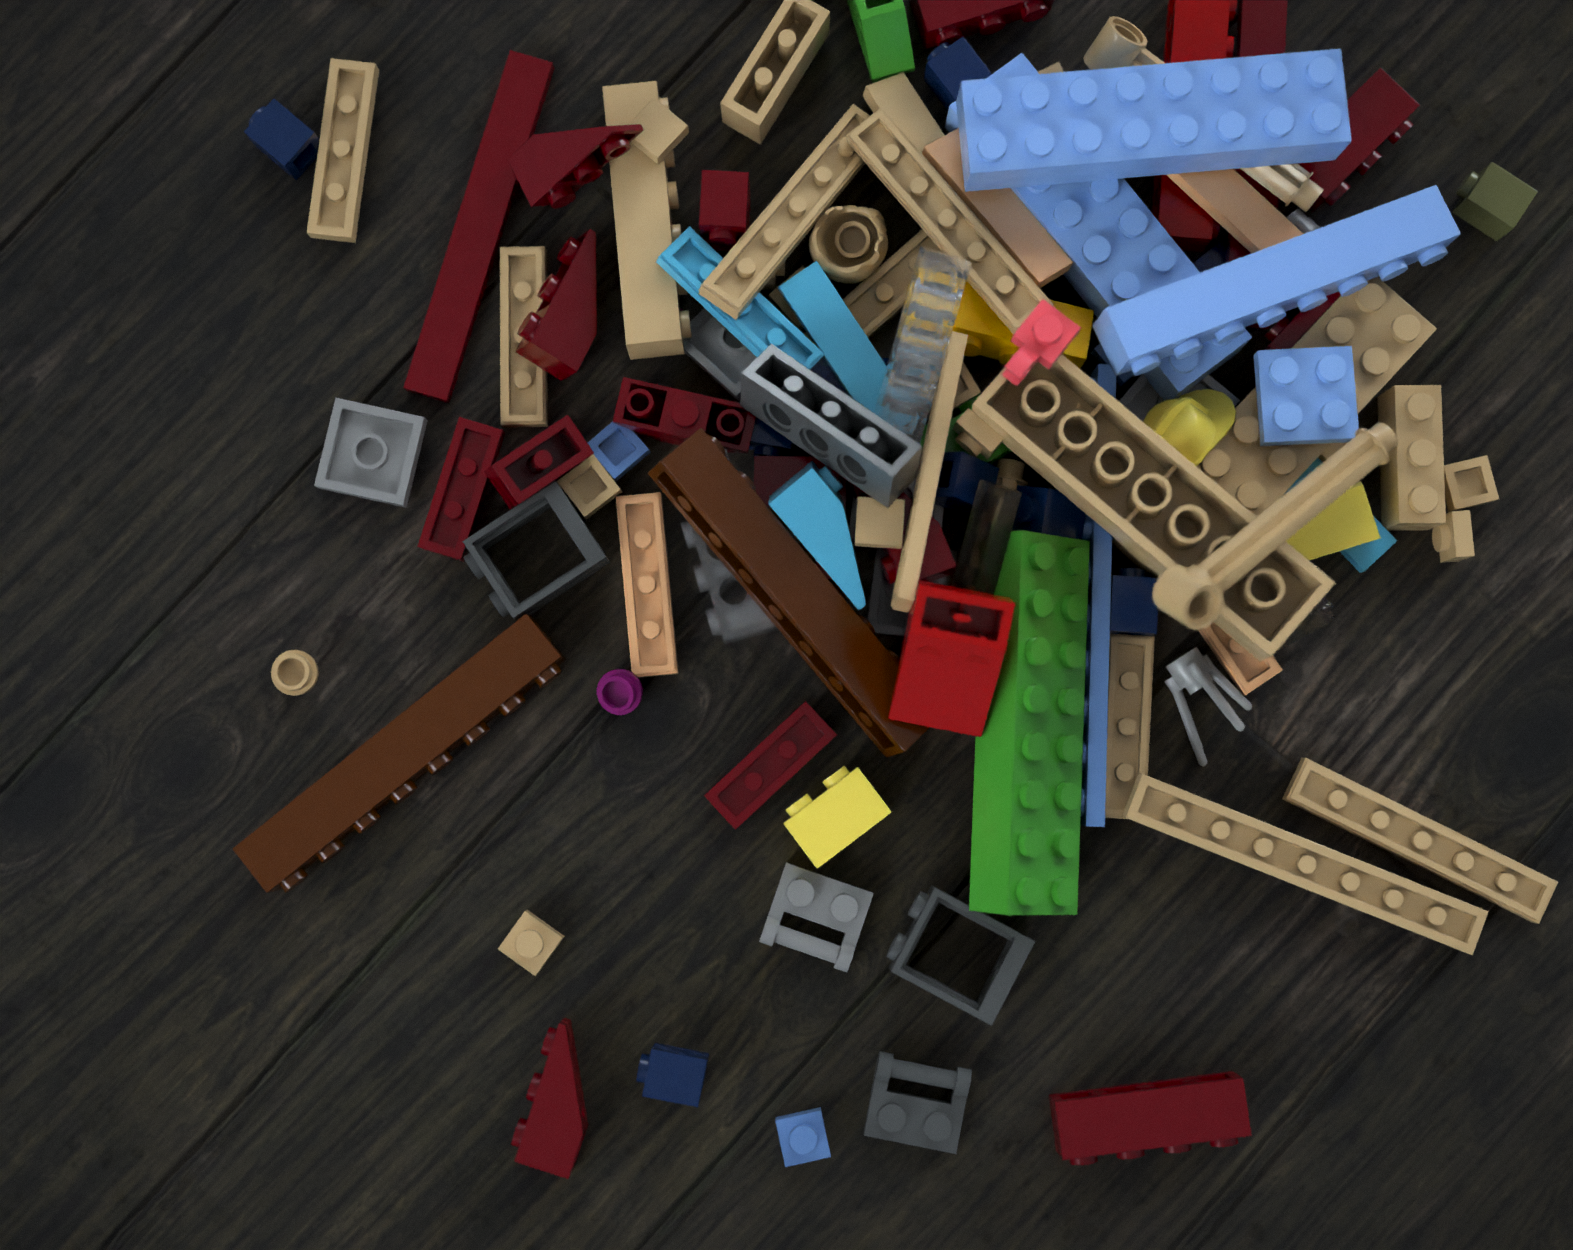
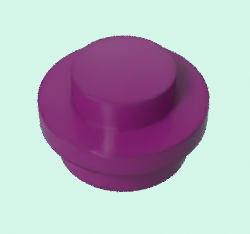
[597,669,643,715]

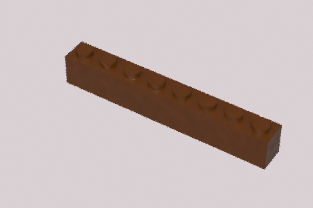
[648,428,930,757]
[233,613,567,893]

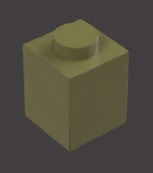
[1452,162,1538,241]

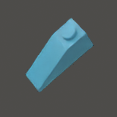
[769,461,866,610]

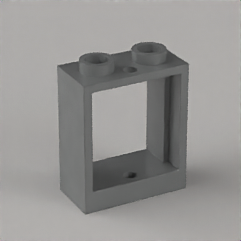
[463,481,611,621]
[886,885,1035,1026]

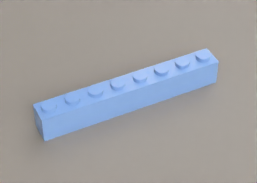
[1092,185,1461,376]

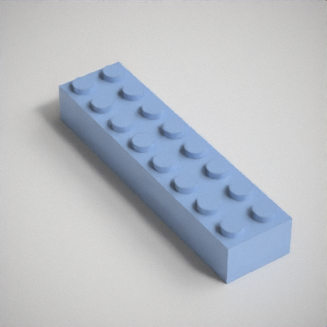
[956,49,1352,192]
[945,53,1252,401]

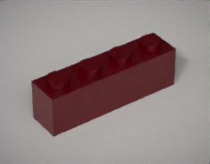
[1049,1071,1252,1165]

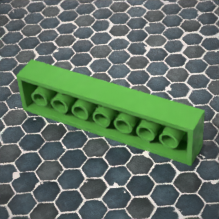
[969,530,1090,915]

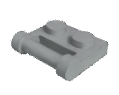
[759,862,874,973]

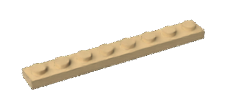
[1122,773,1489,955]

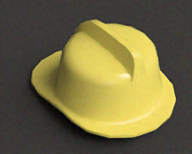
[1143,389,1236,467]

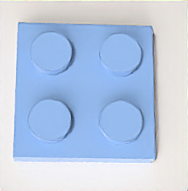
[1253,346,1359,446]

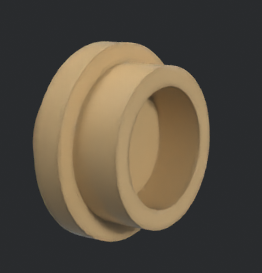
[271,650,319,696]

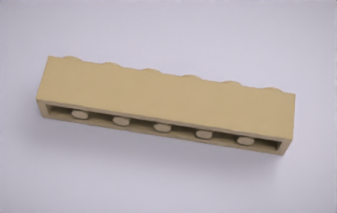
[602,81,692,360]

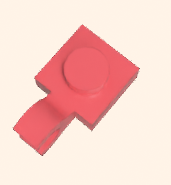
[1002,299,1081,387]

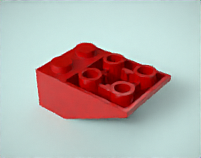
[888,580,1015,737]

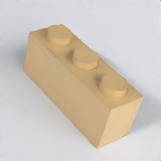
[720,0,830,145]
[1378,385,1446,531]

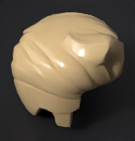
[809,205,888,283]

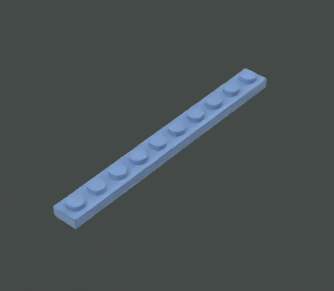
[1080,364,1116,827]

